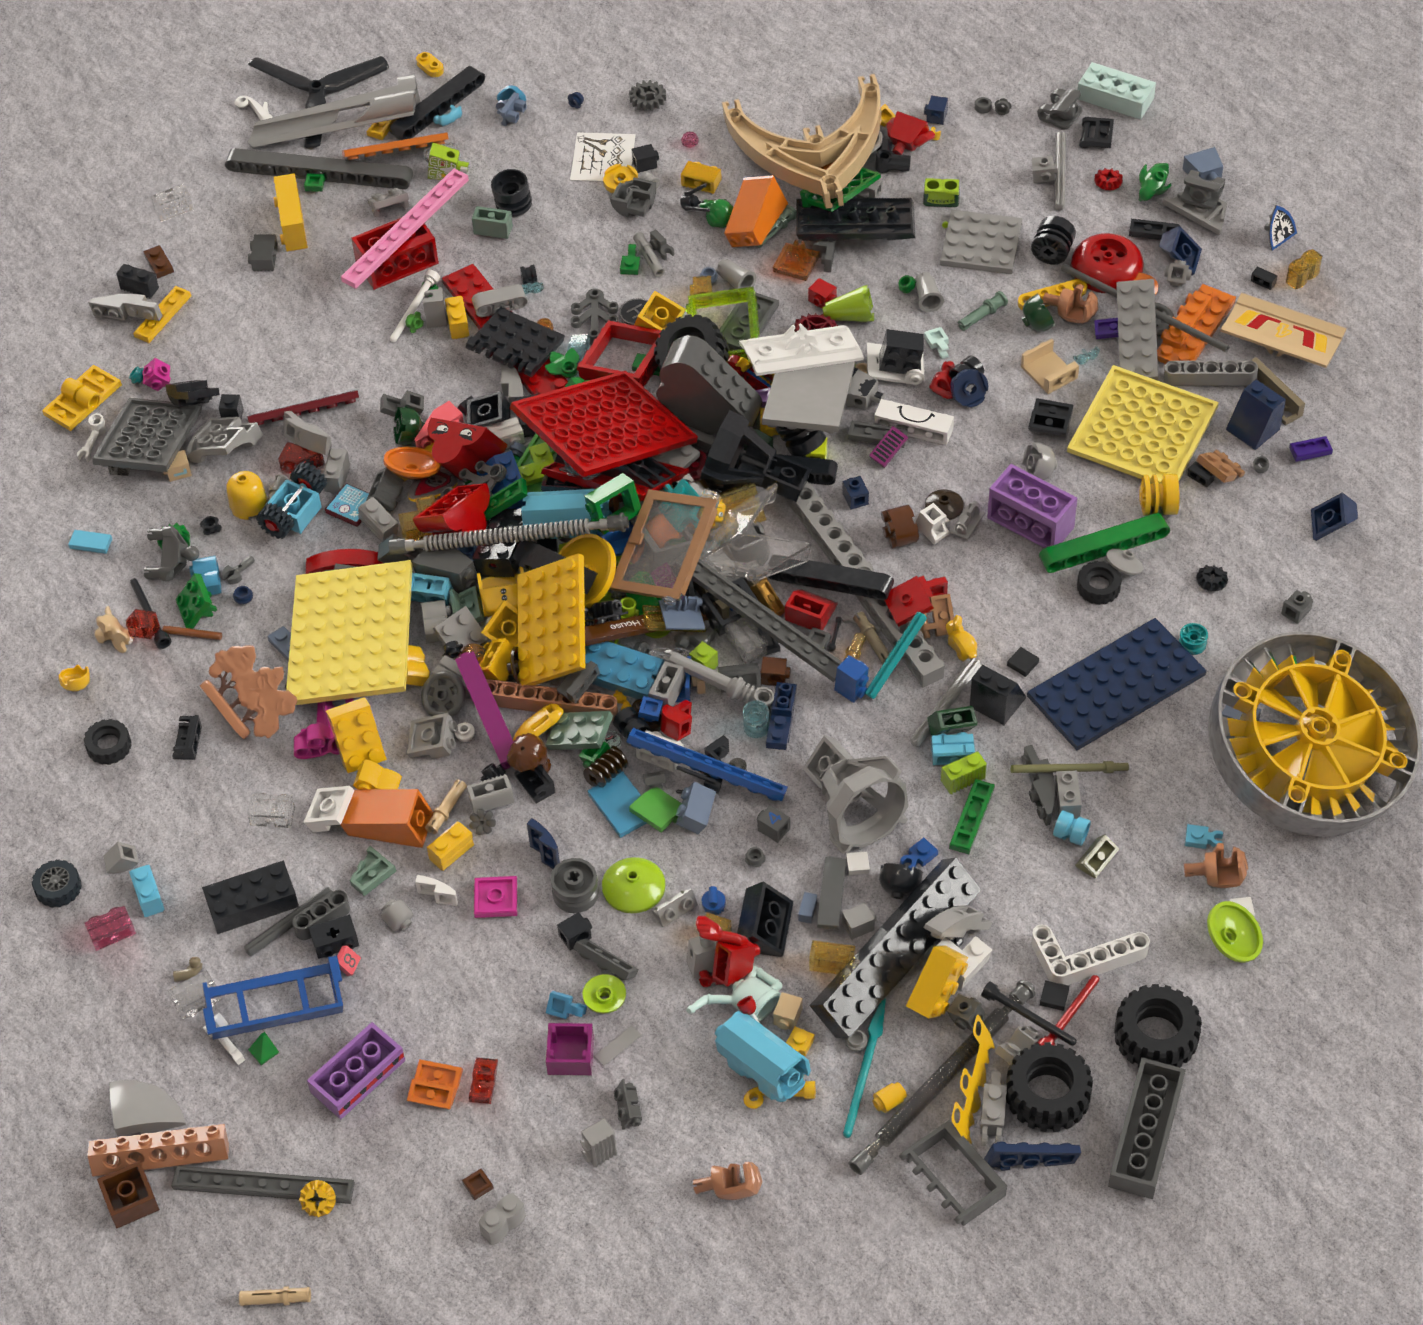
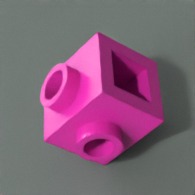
[143,358,171,391]

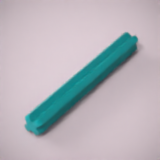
[865,612,927,699]

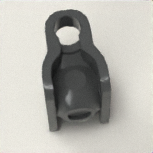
[1037,89,1083,129]
[1181,170,1225,209]

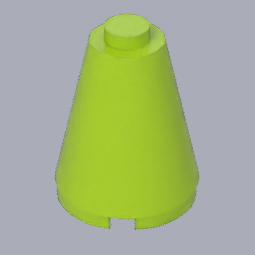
[823,285,875,322]

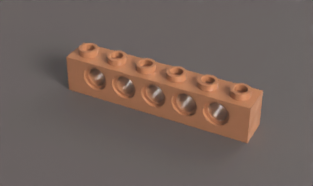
[87,1124,229,1177]

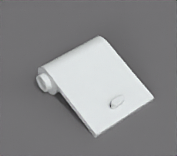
[866,343,924,385]

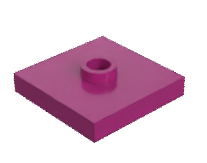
[474,876,517,918]

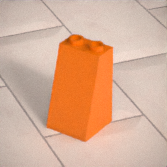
[724,175,788,247]
[341,789,433,848]

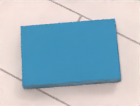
[588,772,647,838]

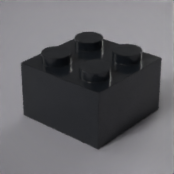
[879,329,924,374]

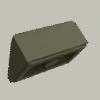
[1075,834,1119,878]

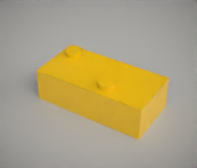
[273,173,308,252]

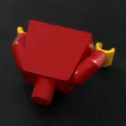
[886,111,941,155]

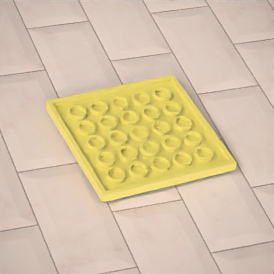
[1067,365,1219,483]

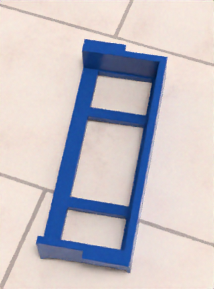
[202,956,343,1040]

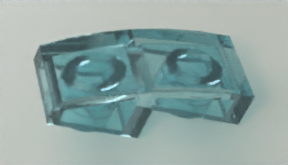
[567,334,590,366]

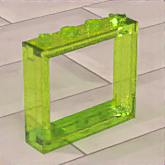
[686,286,760,361]

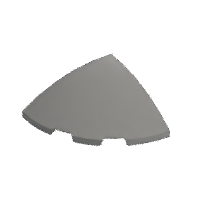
[109,1080,186,1137]

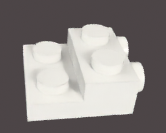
[304,786,354,832]

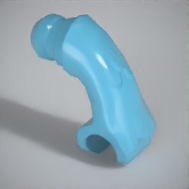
[433,105,462,126]

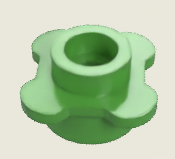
[405,311,424,333]

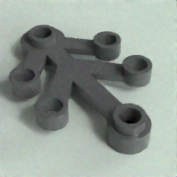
[570,289,619,345]
[440,461,507,498]

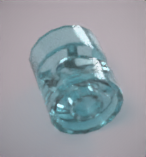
[742,700,770,738]

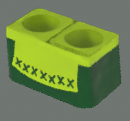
[923,178,960,207]

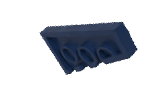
[984,1142,1081,1171]

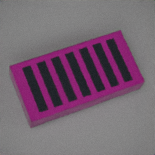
[869,426,908,468]

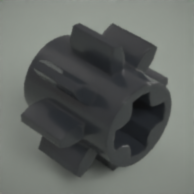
[480,763,506,782]

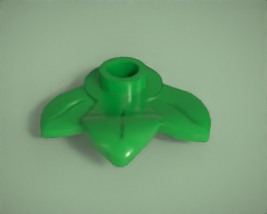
[545,348,579,378]

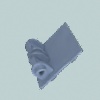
[659,596,705,630]

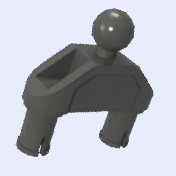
[144,526,199,581]

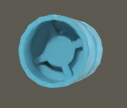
[1053,810,1091,846]

